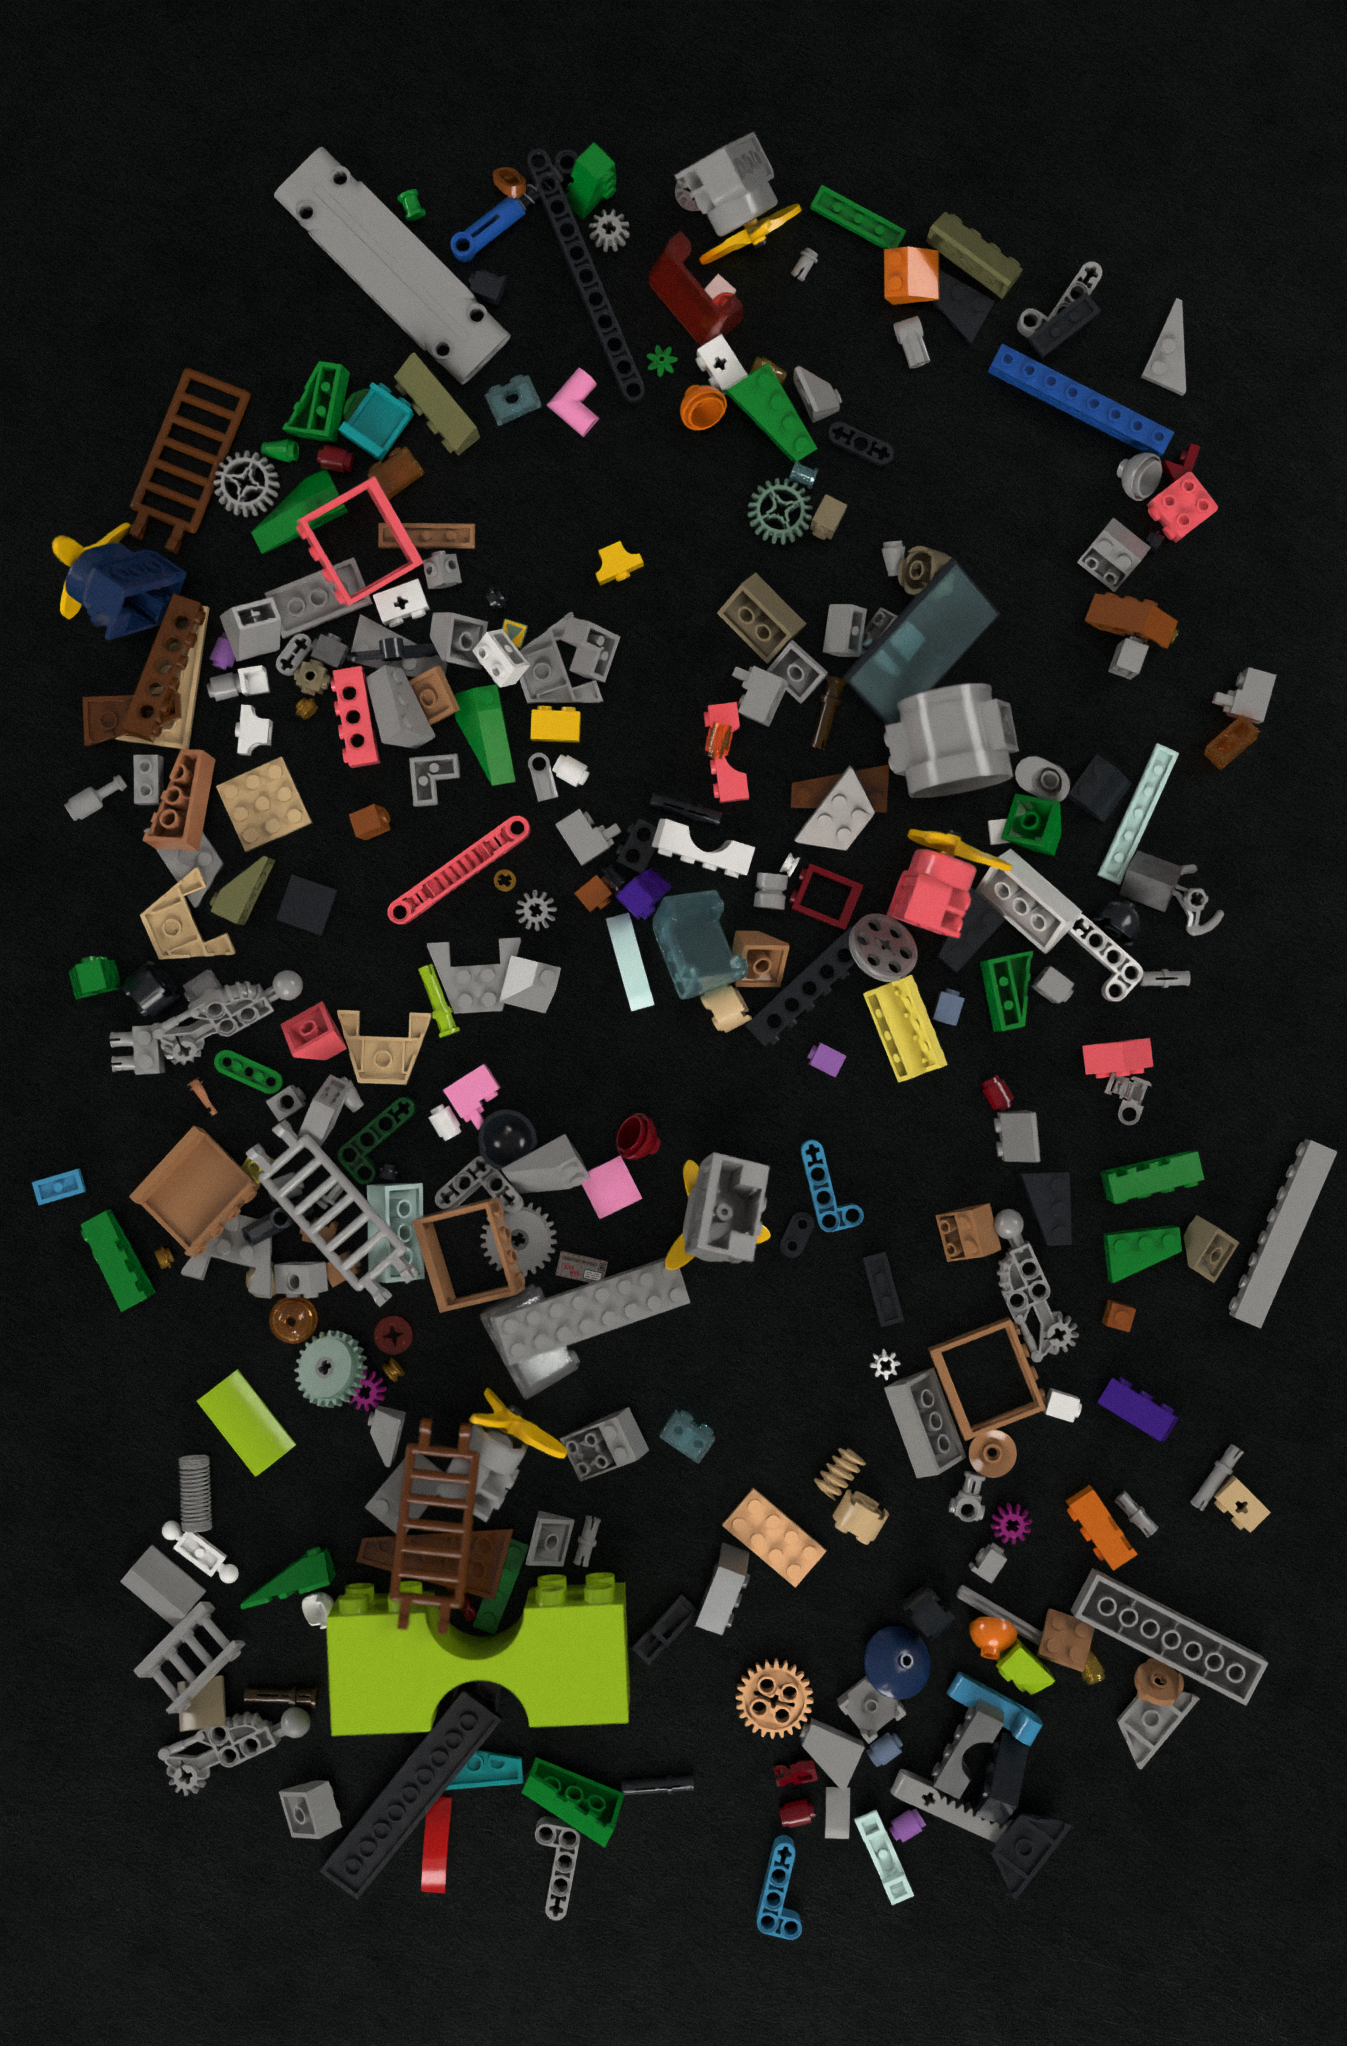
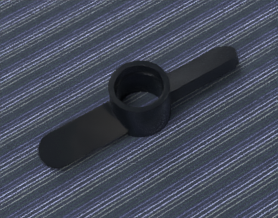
[346,638,438,662]

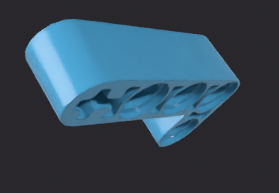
[801,1139,864,1232]
[946,1671,1043,1746]
[756,1835,802,1940]

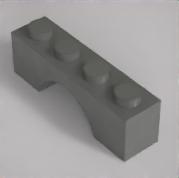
[932,1699,1004,1799]

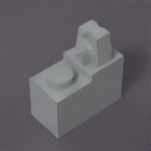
[732,666,789,727]
[1212,667,1276,724]
[555,809,622,866]

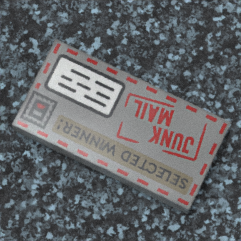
[556,1251,608,1283]

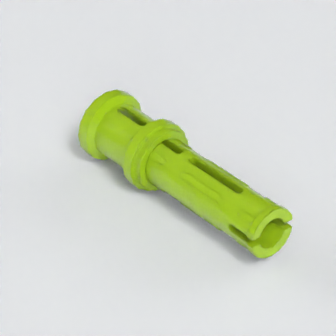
[418,964,460,1038]

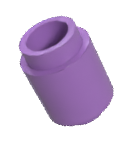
[210,633,235,670]
[889,1808,926,1843]

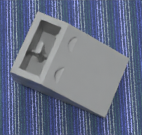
[560,1407,649,1482]

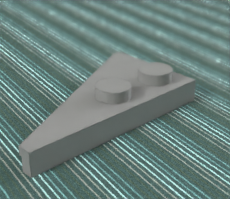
[1141,298,1186,396]

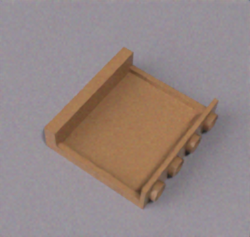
[129,1126,260,1257]

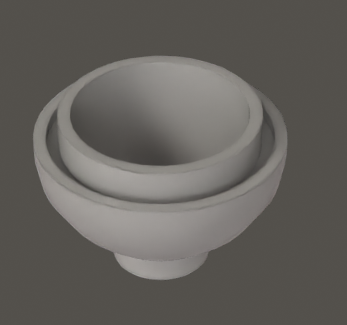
[1117,452,1162,501]

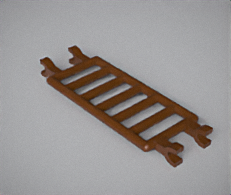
[389,1418,480,1635]

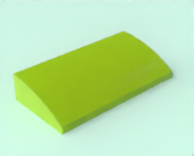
[197,1369,296,1477]

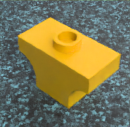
[595,541,644,586]

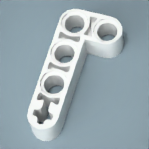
[1067,914,1143,1001]

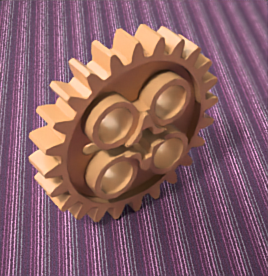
[735,1658,813,1739]

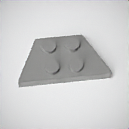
[794,766,875,850]
[144,828,224,908]
[1117,1691,1199,1770]

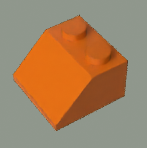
[884,247,939,305]

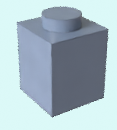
[931,988,965,1026]

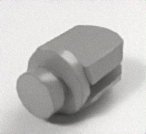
[316,1183,344,1210]

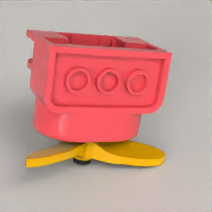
[887,829,1013,938]

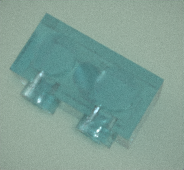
[659,1409,715,1464]

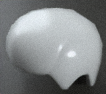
[302,1592,335,1629]

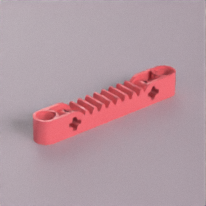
[388,816,530,925]

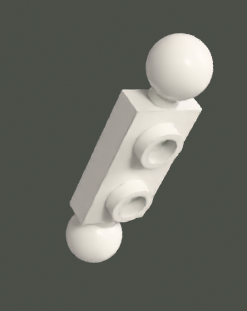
[162,1521,239,1583]

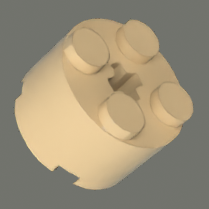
[700,977,752,1033]
[833,1489,889,1545]

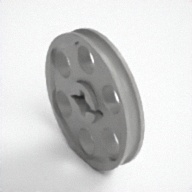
[849,914,917,982]

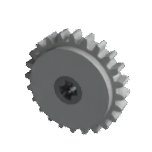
[481,1201,557,1277]

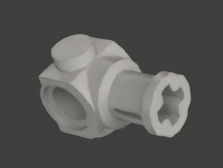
[949,1471,986,1522]

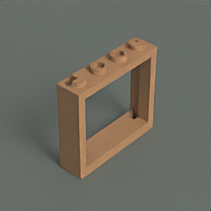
[412,1197,525,1313]
[928,1317,1047,1441]

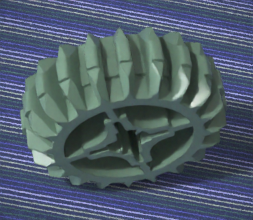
[748,478,813,544]

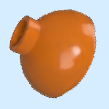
[680,385,727,430]
[969,1617,1018,1659]

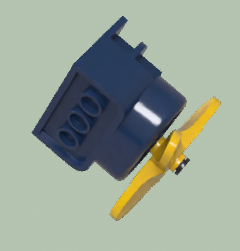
[53,522,187,640]

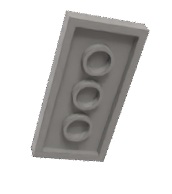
[265,557,373,639]

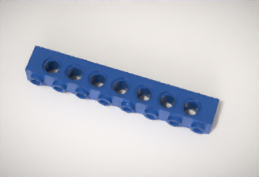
[988,344,1174,458]

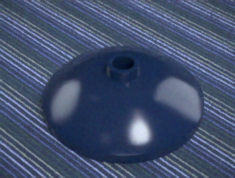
[864,1626,931,1700]

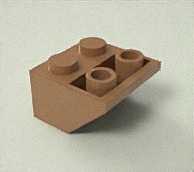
[936,1203,1001,1262]

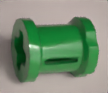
[397,189,426,222]

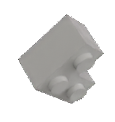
[561,617,620,682]

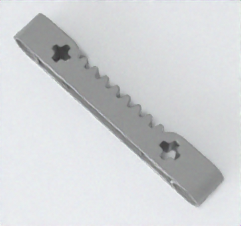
[890,1769,1012,1843]

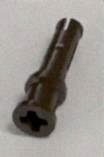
[810,675,847,750]
[244,1685,319,1708]

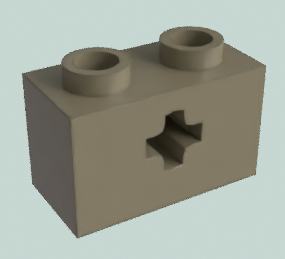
[810,494,847,540]

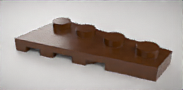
[790,764,889,813]

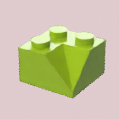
[996,1638,1055,1695]

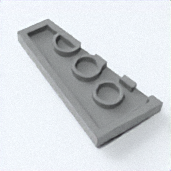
[349,614,448,678]

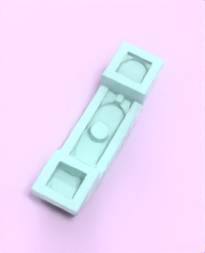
[606,913,654,1011]
[854,1810,914,1905]

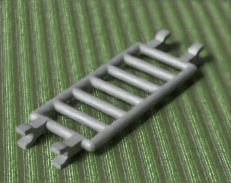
[245,1119,419,1307]

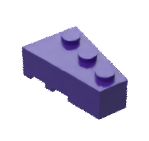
[1097,1377,1179,1442]

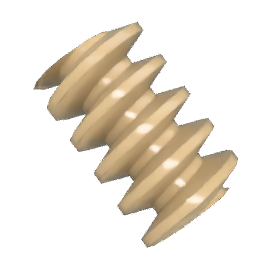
[814,1448,866,1501]

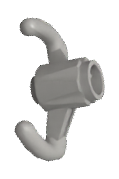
[1172,864,1224,936]

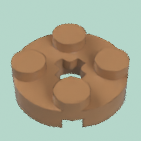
[1134,1658,1184,1706]

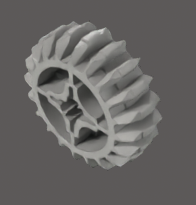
[214,451,280,517]

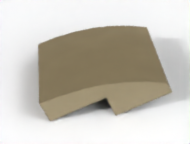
[177,1675,227,1732]

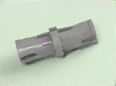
[1139,969,1191,988]
[1114,1491,1158,1537]
[573,1516,601,1567]

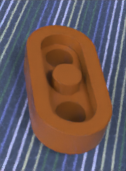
[493,167,527,198]

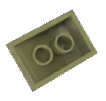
[210,856,276,925]

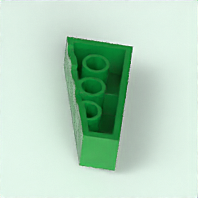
[1100,1150,1204,1204]

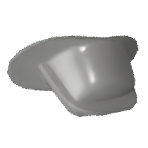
[1015,756,1070,802]

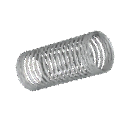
[179,1455,212,1532]

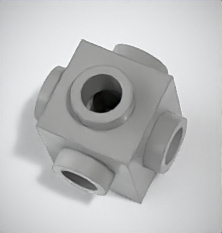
[423,551,462,589]

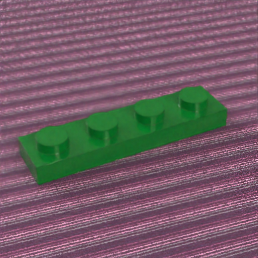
[810,185,906,249]
[473,1537,530,1635]

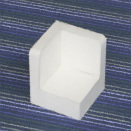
[238,665,270,696]

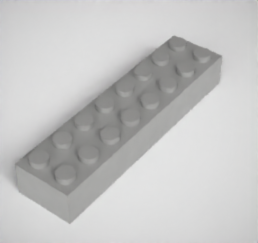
[490,1257,690,1365]
[1071,1568,1268,1705]

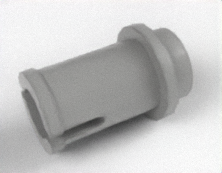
[791,248,818,281]

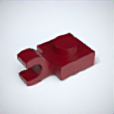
[774,1760,818,1786]

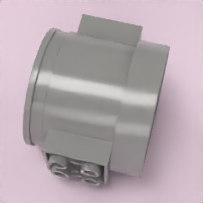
[884,683,1019,798]

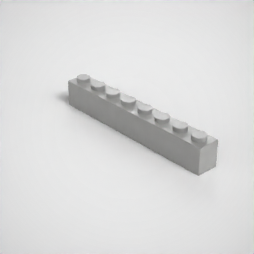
[1229,1139,1337,1328]

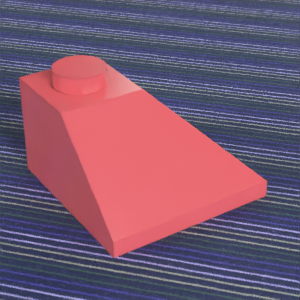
[280,1001,347,1060]

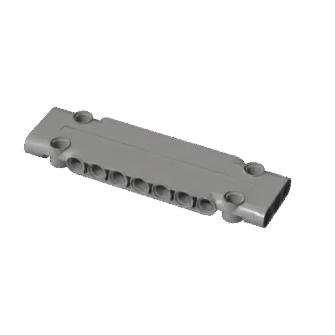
[274,147,511,385]

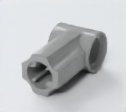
[894,316,930,369]
[528,753,559,802]

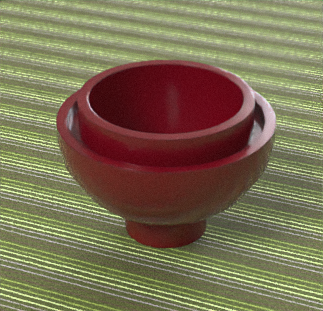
[616,1113,661,1160]

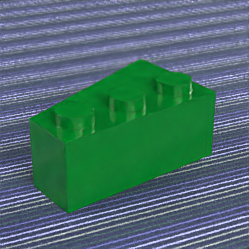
[282,361,350,443]
[980,951,1033,1032]
[69,956,122,1000]
[1103,1225,1182,1283]

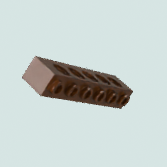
[122,594,206,743]

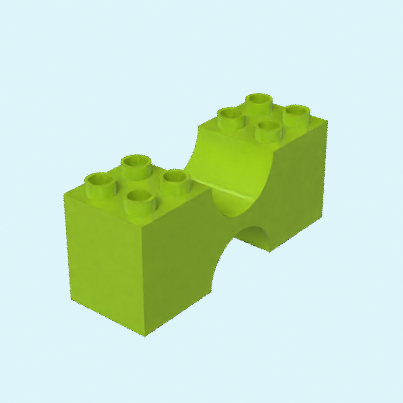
[326,1572,630,1736]

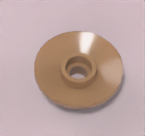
[969,1429,1017,1478]

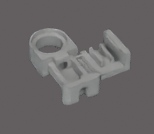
[1105,1072,1152,1125]

